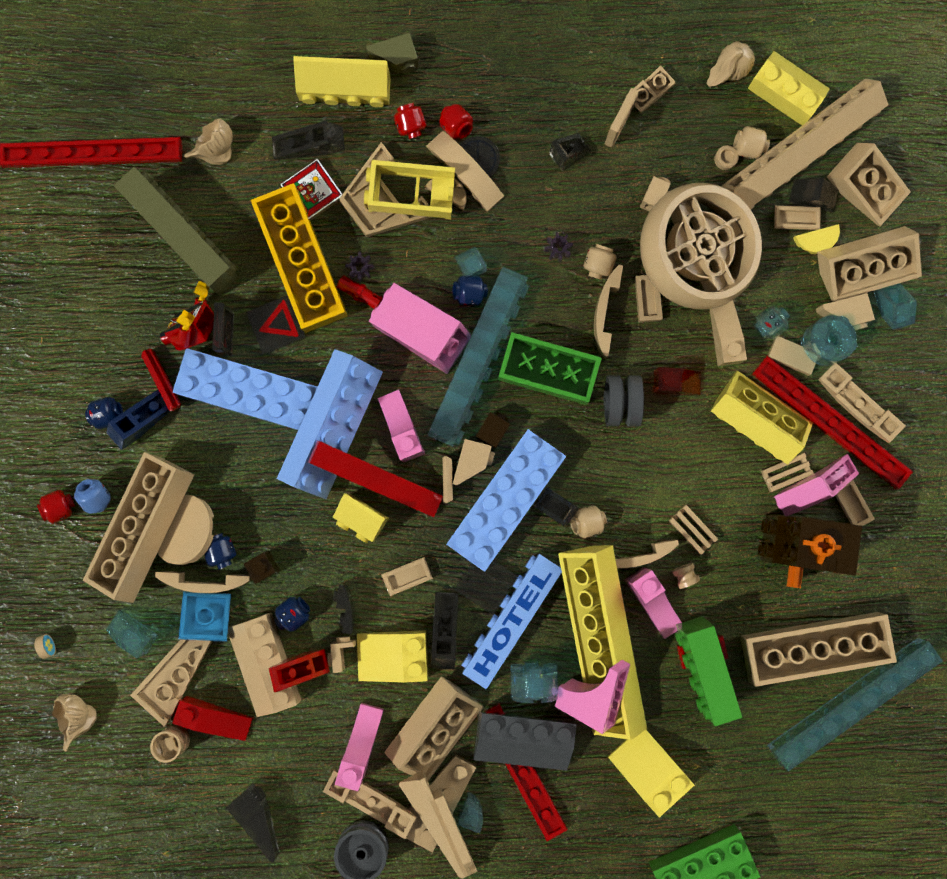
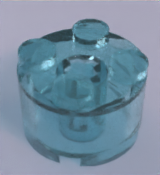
[801,315,857,366]
[510,661,558,703]

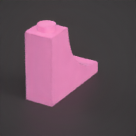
[378,390,425,462]
[774,454,859,516]
[624,567,682,639]
[555,660,630,734]
[335,702,384,791]

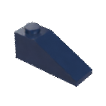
[107,390,170,450]

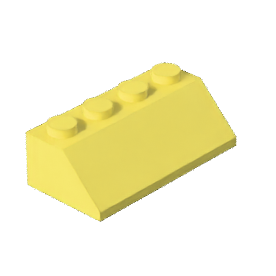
[293,56,391,107]
[711,370,813,465]

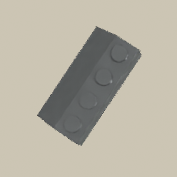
[473,711,576,771]

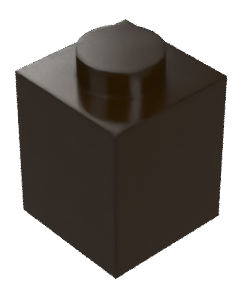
[476,411,510,449]
[244,551,280,584]

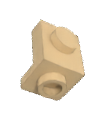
[328,636,357,673]

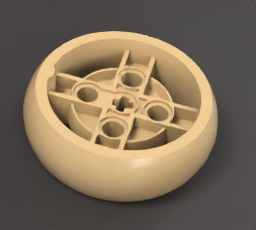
[640,183,762,309]

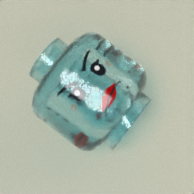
[754,305,791,340]

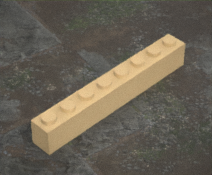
[722,79,889,210]

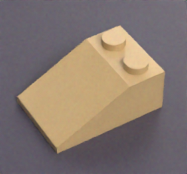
[827,143,911,226]

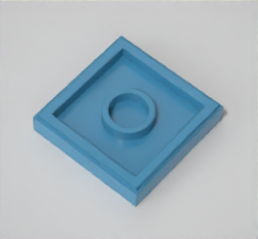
[178,591,231,642]

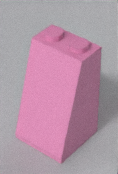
[369,283,472,374]

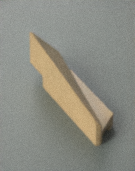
[399,771,478,879]

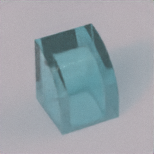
[454,246,487,277]
[457,792,483,834]

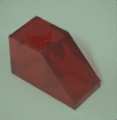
[654,367,701,395]

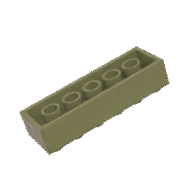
[113,167,240,296]

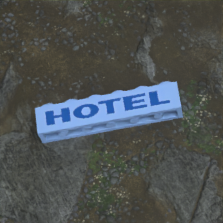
[461,553,562,689]

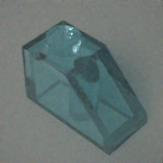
[874,283,917,330]
[106,610,158,658]

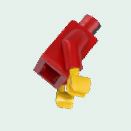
[160,281,218,351]

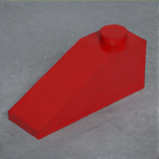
[269,649,330,692]
[172,696,253,741]

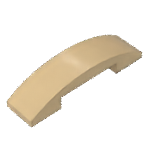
[426,131,504,212]
[594,265,623,360]
[818,362,906,443]
[615,539,679,568]
[155,571,252,593]
[323,770,417,839]

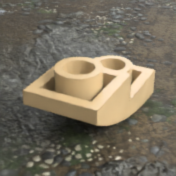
[626,66,676,113]

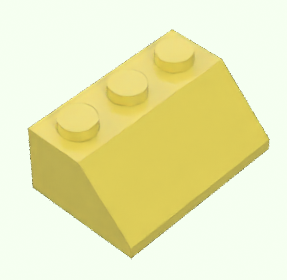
[748,51,830,125]

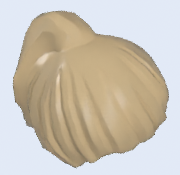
[707,42,755,87]
[184,119,233,165]
[52,694,97,752]

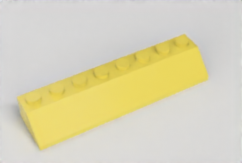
[558,545,647,740]

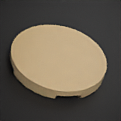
[158,495,214,565]

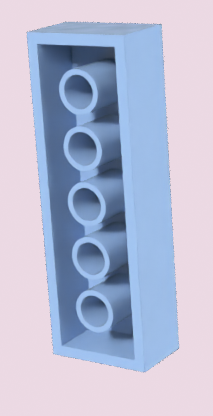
[172,348,317,430]
[277,349,383,499]
[446,429,566,572]

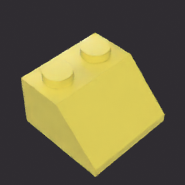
[333,493,389,543]

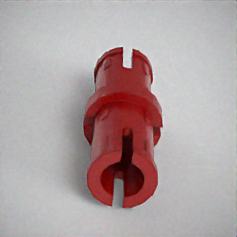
[337,275,383,309]

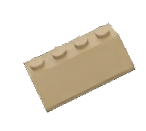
[817,226,922,302]
[228,612,301,717]
[384,676,484,781]

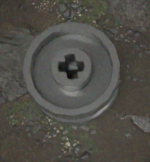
[603,375,644,427]
[334,820,389,879]

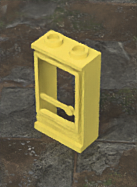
[364,160,455,220]

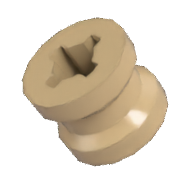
[671,562,701,589]

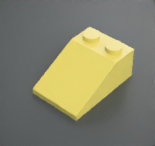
[357,630,429,682]
[608,730,695,817]

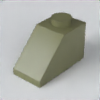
[366,32,419,74]

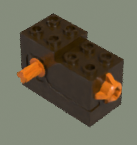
[758,515,862,588]

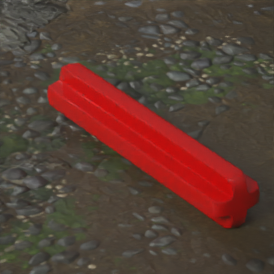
[141,349,181,411]

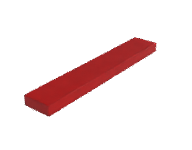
[308,440,443,517]
[484,703,568,841]

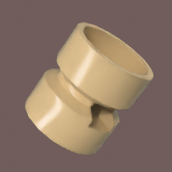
[150,725,190,763]

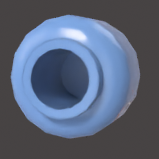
[74,479,111,514]

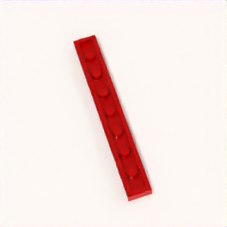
[0,137,182,168]
[752,356,913,490]

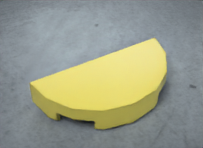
[793,224,840,254]

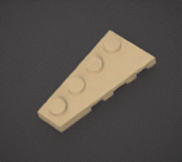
[130,640,212,727]
[406,754,476,853]

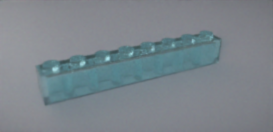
[427,266,530,448]
[767,638,943,772]

